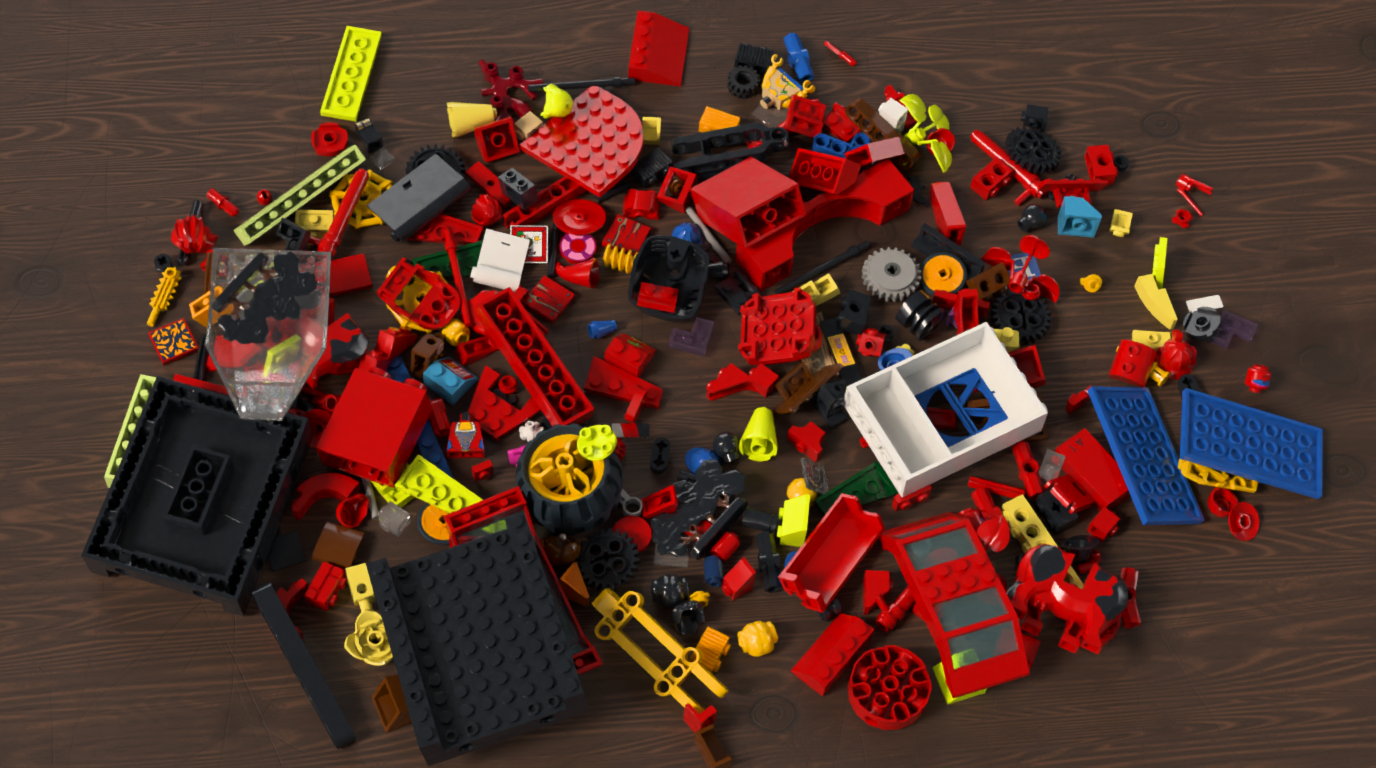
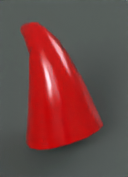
[555,258,600,289]

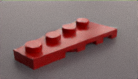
[407,214,484,245]
[584,356,663,409]

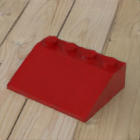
[628,10,689,87]

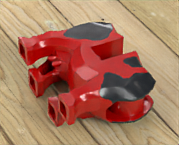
[263,286,369,389]
[1007,544,1128,655]

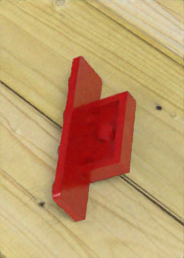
[1037,178,1108,208]

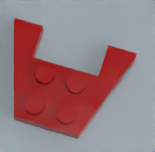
[467,366,542,441]

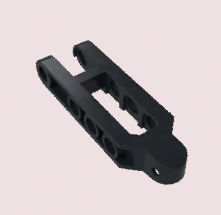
[671,122,790,175]

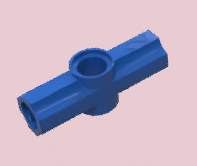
[783,32,814,83]

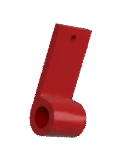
[684,519,740,563]

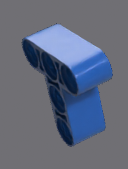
[812,133,870,158]

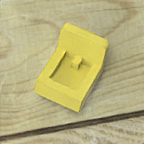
[1109,209,1133,237]

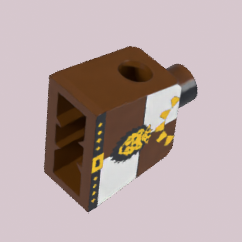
[410,333,446,379]

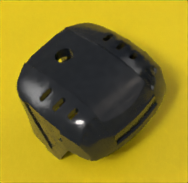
[628,235,709,322]

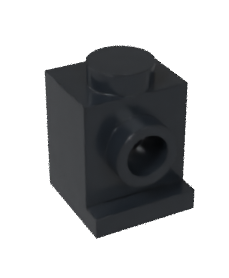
[1020,104,1048,132]

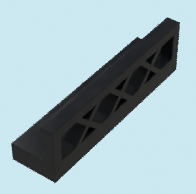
[911,223,985,284]

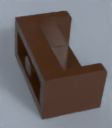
[694,724,733,768]

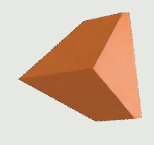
[560,562,589,606]

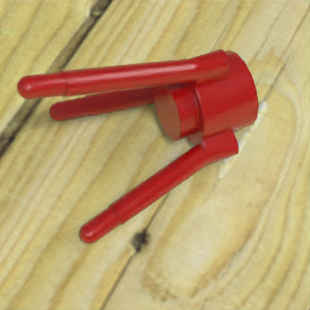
[1175,174,1213,216]

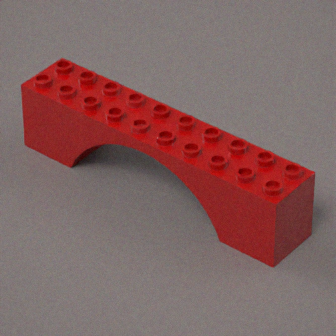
[735,159,914,292]

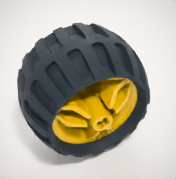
[515,424,623,535]

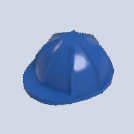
[672,222,703,244]
[878,348,912,370]
[685,447,721,474]

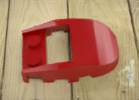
[377,257,460,330]

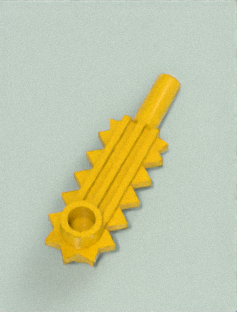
[147,267,182,327]

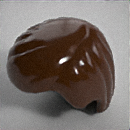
[540,534,581,567]

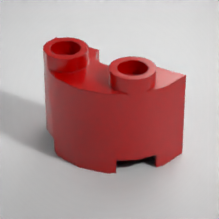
[622,189,660,220]

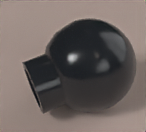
[1017,204,1047,232]
[713,431,740,464]

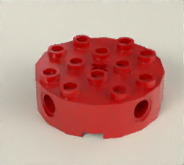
[847,645,932,730]

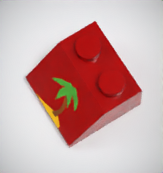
[604,333,656,378]

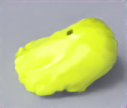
[540,84,574,119]

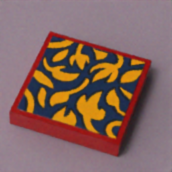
[148,318,199,366]

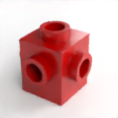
[856,328,886,357]

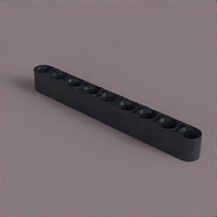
[250,582,356,749]

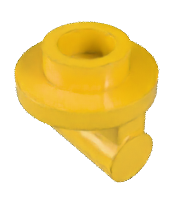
[1080,274,1102,292]

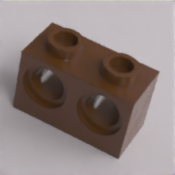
[966,262,1010,301]

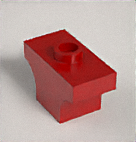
[787,421,825,462]

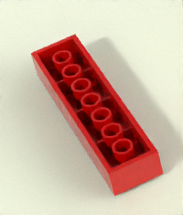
[475,287,594,427]

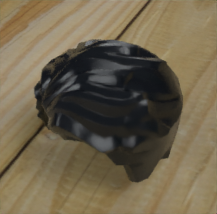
[672,600,705,635]

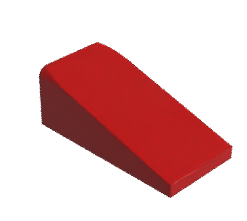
[455,336,499,366]

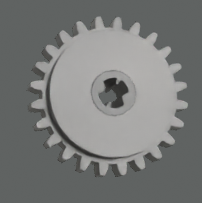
[862,247,921,302]

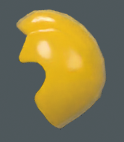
[787,478,818,507]

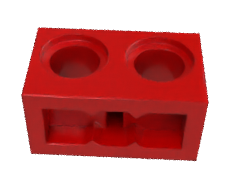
[970,157,1013,201]

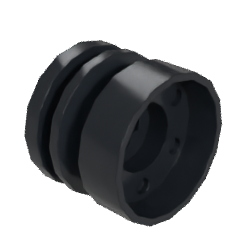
[895,290,946,341]

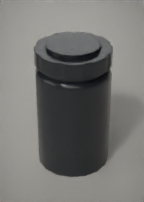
[741,507,779,534]

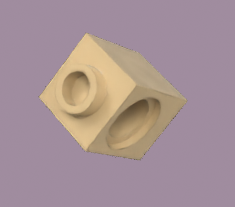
[514,111,543,141]

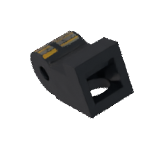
[354,118,383,154]

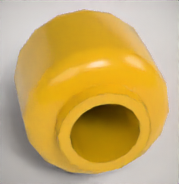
[442,318,470,347]

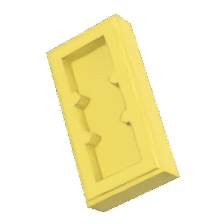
[1132,330,1171,351]

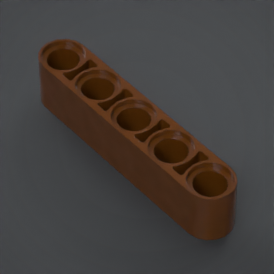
[845,98,920,169]

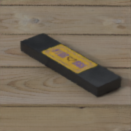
[819,317,862,385]

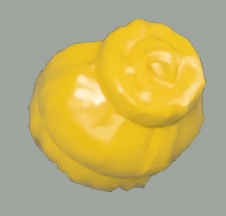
[737,620,778,657]

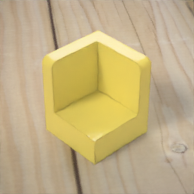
[642,117,661,145]

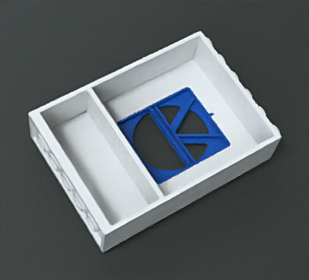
[844,322,1048,498]

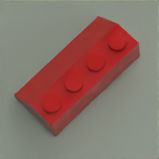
[788,148,861,195]
[791,613,874,696]

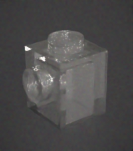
[1039,449,1066,481]
[378,501,410,537]

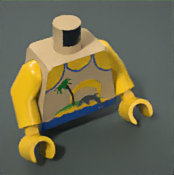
[760,54,815,111]

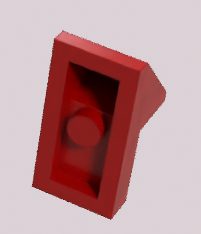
[640,485,678,519]

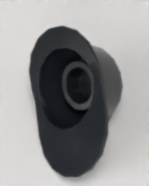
[1060,535,1100,565]

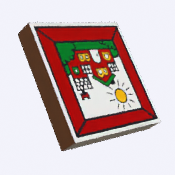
[510,225,548,263]

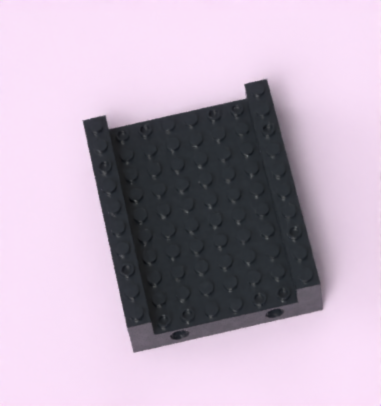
[81,376,313,617]
[366,511,590,766]

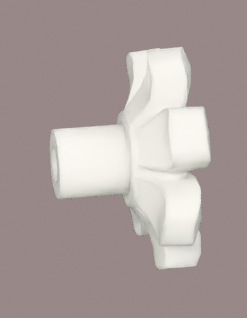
[519,421,544,442]

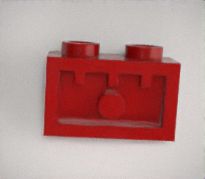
[822,102,861,143]

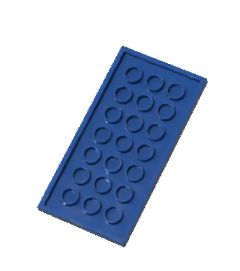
[1087,386,1205,525]
[1180,388,1323,499]

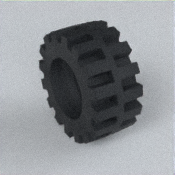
[727,65,760,99]

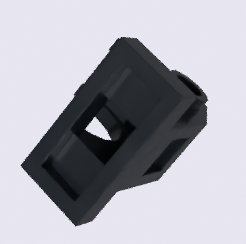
[810,379,849,430]

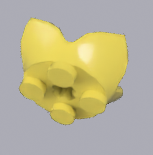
[344,609,393,666]

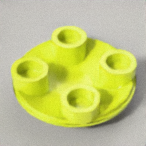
[577,425,617,461]

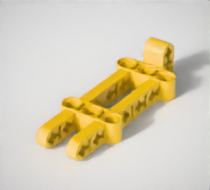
[591,588,729,714]

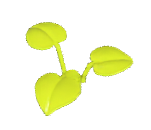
[900,94,952,173]

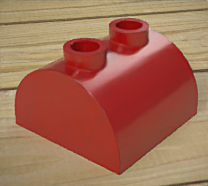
[474,117,520,162]
[1108,340,1157,388]

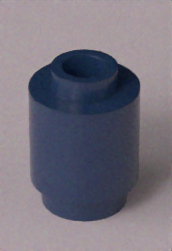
[703,556,725,587]

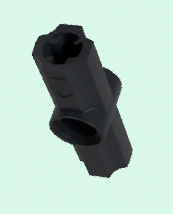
[756,531,782,593]

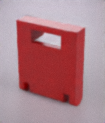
[1044,474,1096,514]

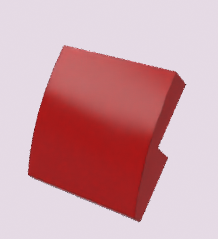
[785,95,827,138]

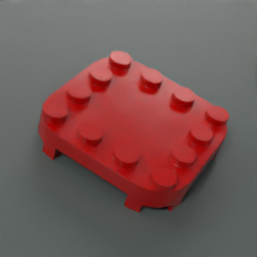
[738,288,816,365]

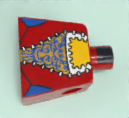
[447,413,485,459]

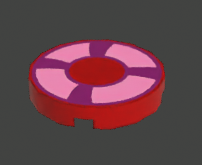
[559,233,597,265]

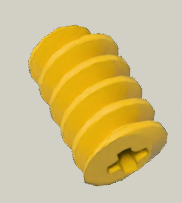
[603,243,638,274]

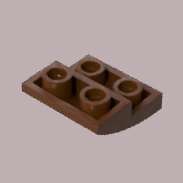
[312,522,365,569]

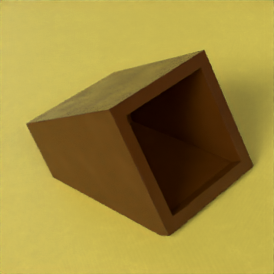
[371,674,412,733]

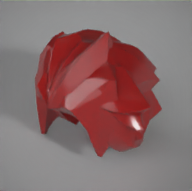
[171,215,218,254]

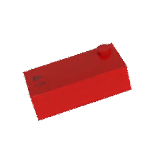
[1052,428,1130,511]

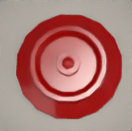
[553,199,606,236]

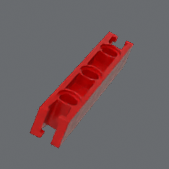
[503,176,588,228]

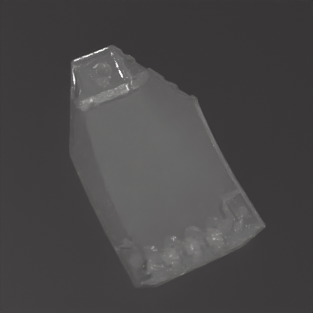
[205,248,331,421]

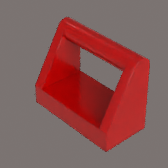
[656,167,698,214]

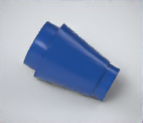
[587,320,617,339]

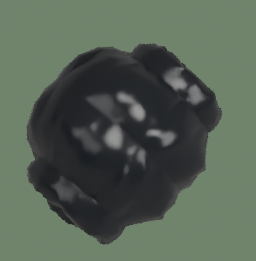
[651,574,690,609]

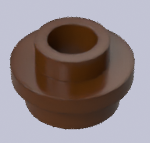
[669,178,685,196]

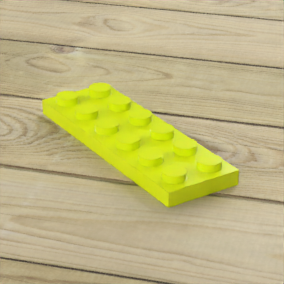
[320,26,382,122]

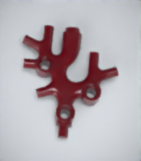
[478,59,543,125]

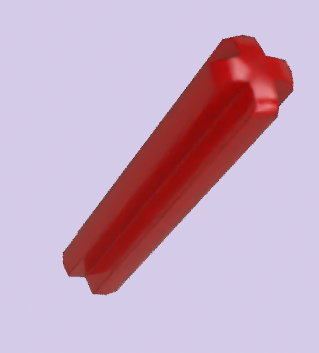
[968,476,1025,499]

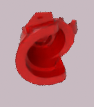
[1155,330,1197,380]

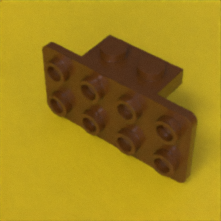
[773,362,843,415]

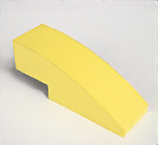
[793,273,840,306]
[1134,274,1178,330]

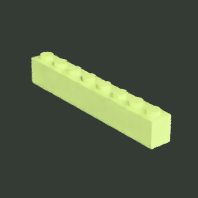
[233,145,366,246]

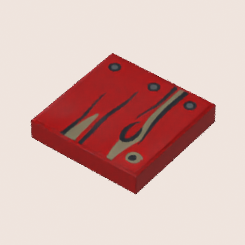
[602,214,651,256]
[522,275,575,324]

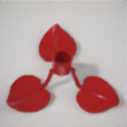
[981,235,1060,303]
[922,515,1010,606]

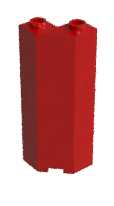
[778,493,885,613]

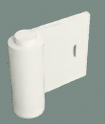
[470,229,530,292]

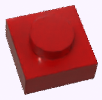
[472,459,493,482]

